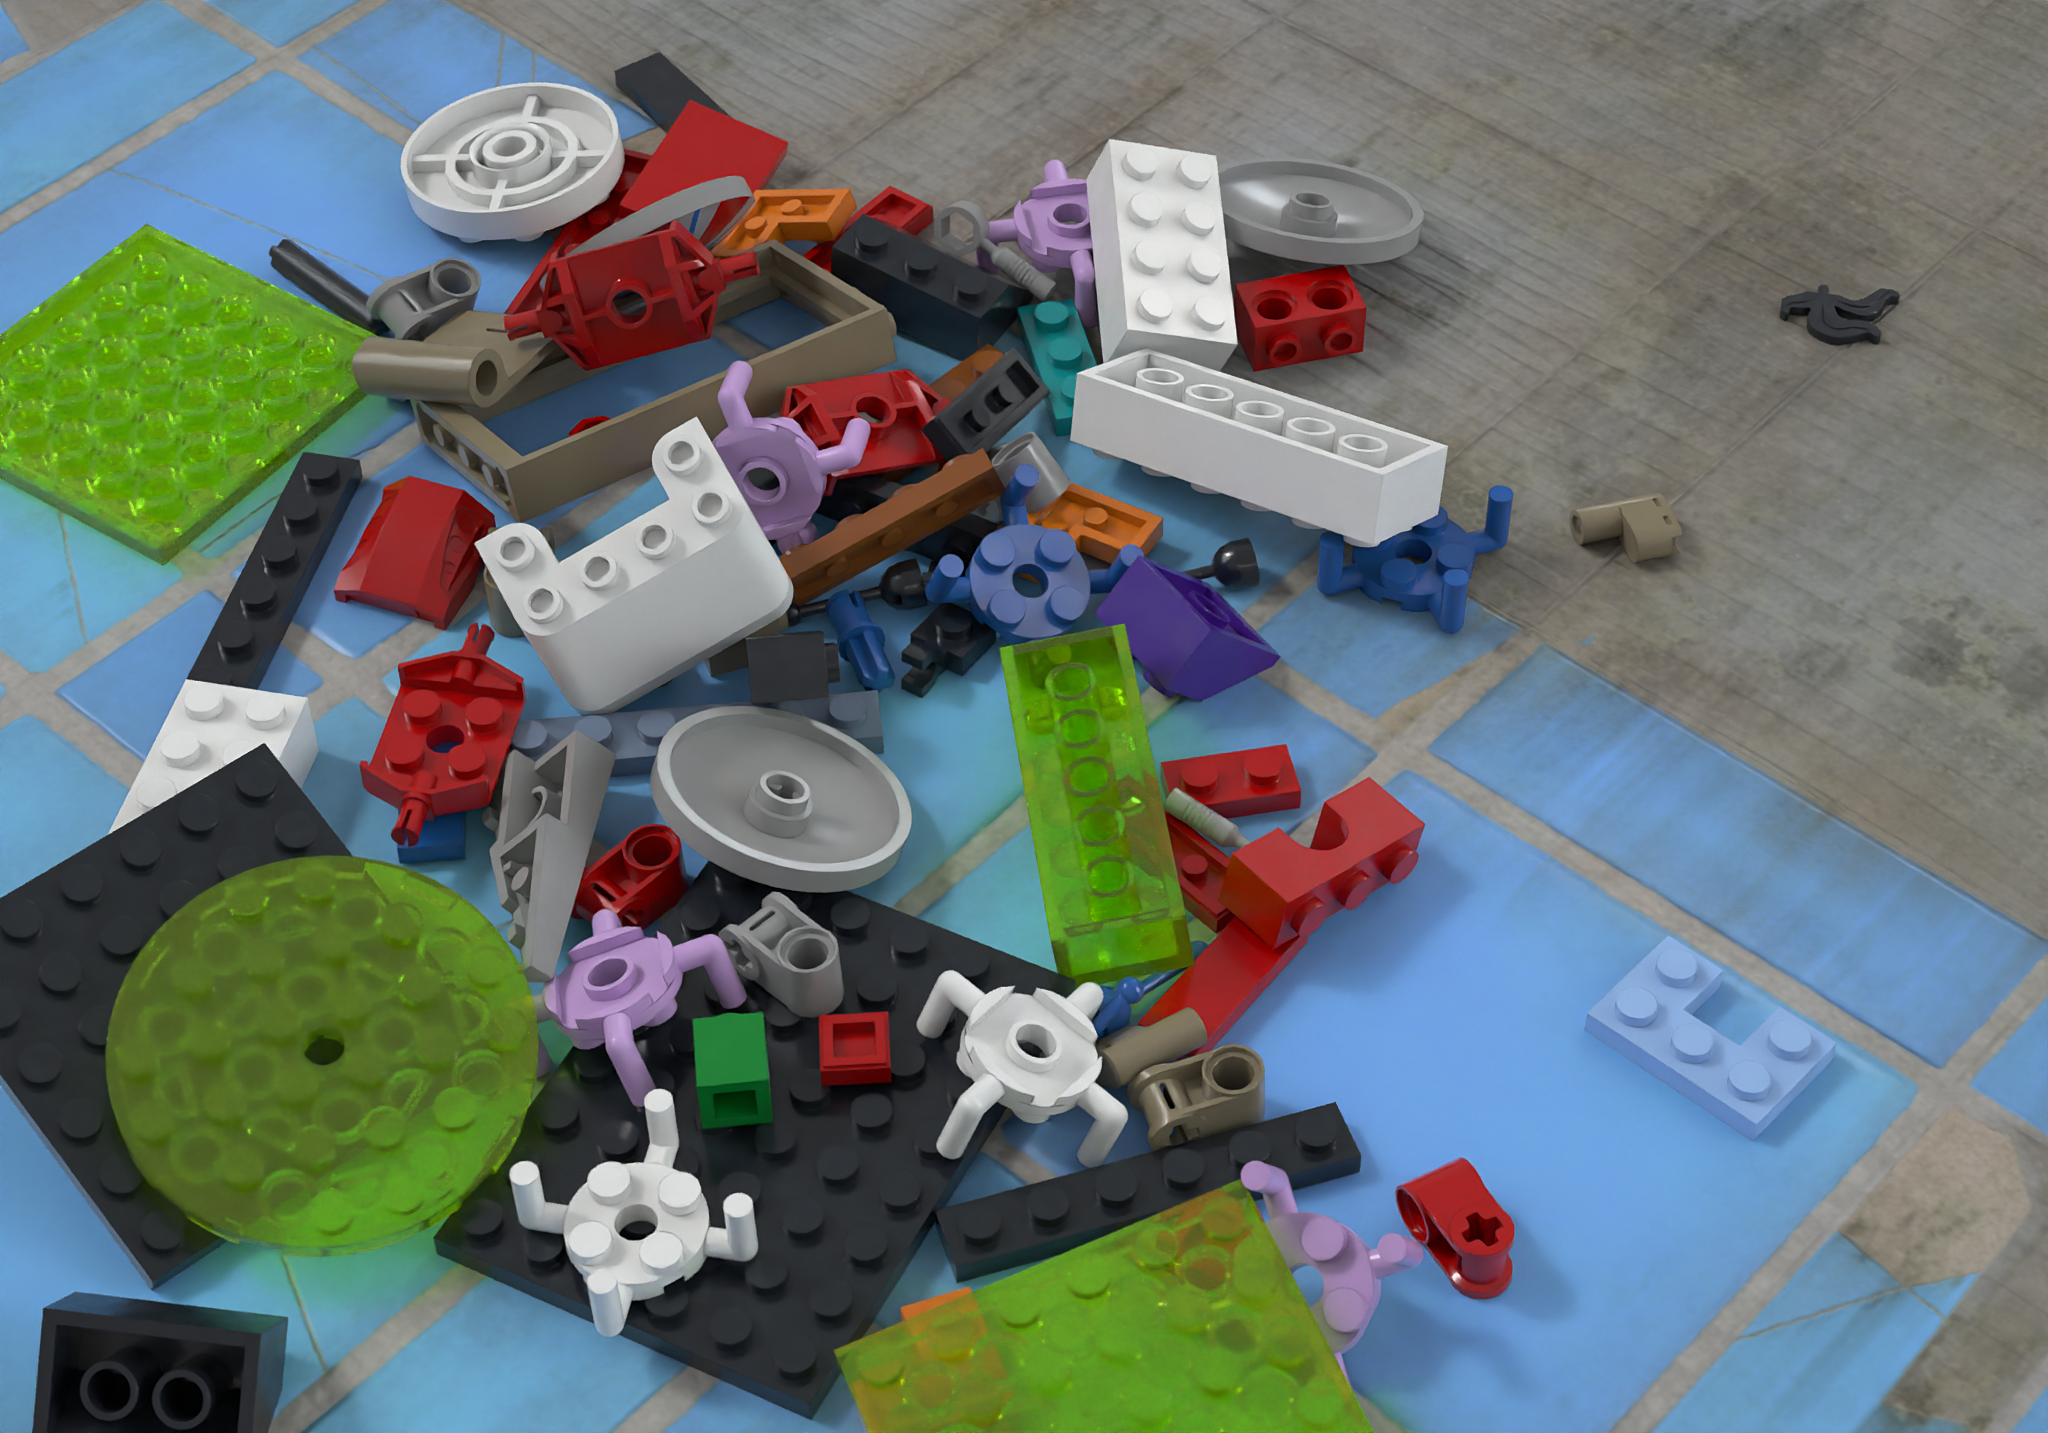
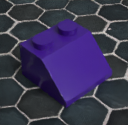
[1094,555,1281,701]

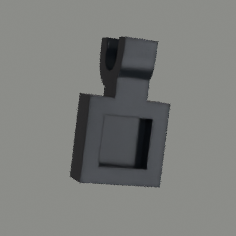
[901,603,996,698]

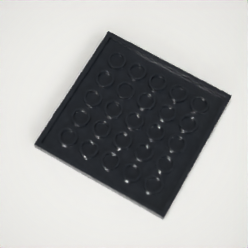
[0,743,505,1291]

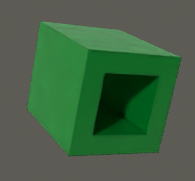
[693,1012,773,1129]

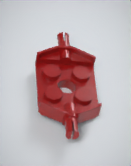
[503,220,760,371]
[779,369,950,496]
[359,623,527,847]

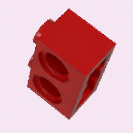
[1234,264,1366,372]

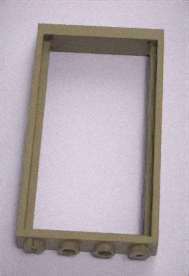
[410,239,897,523]

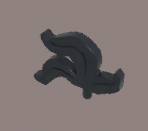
[1780,284,1900,346]

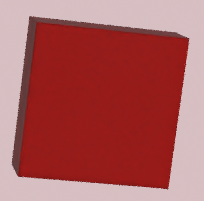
[819,1012,892,1086]

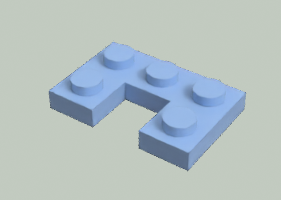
[1584,935,1837,1141]

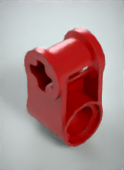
[570,824,689,931]
[1395,1157,1515,1299]

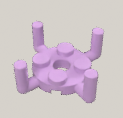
[976,159,1098,328]
[666,361,871,555]
[501,909,747,1107]
[1170,1161,1424,1409]

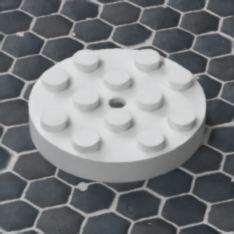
[400,83,624,243]

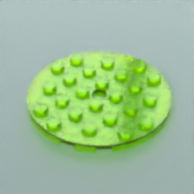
[106,855,539,1257]

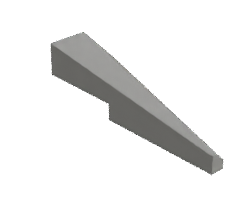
[481,729,616,983]

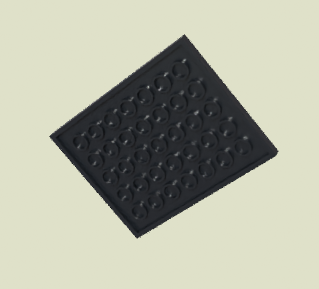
[433,860,1076,1420]

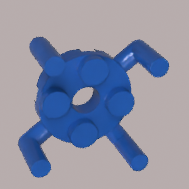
[925,464,1144,684]
[1317,485,1513,634]

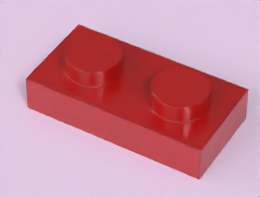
[1160,744,1301,819]

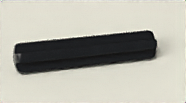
[268,239,391,337]

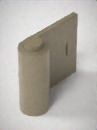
[352,310,559,408]

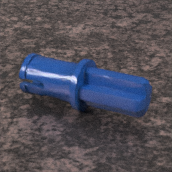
[825,589,895,695]

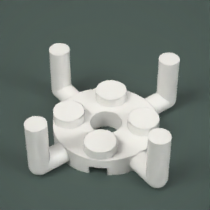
[917,970,1128,1168]
[509,1089,758,1337]

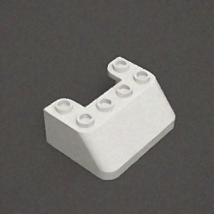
[474,416,793,715]

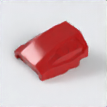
[334,476,496,631]

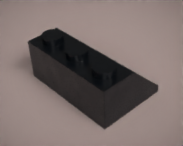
[831,214,1033,361]
[32,1292,289,1433]

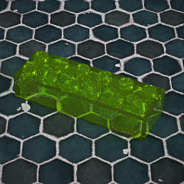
[999,623,1195,989]

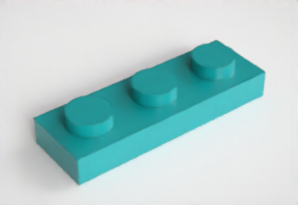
[1017,299,1097,437]

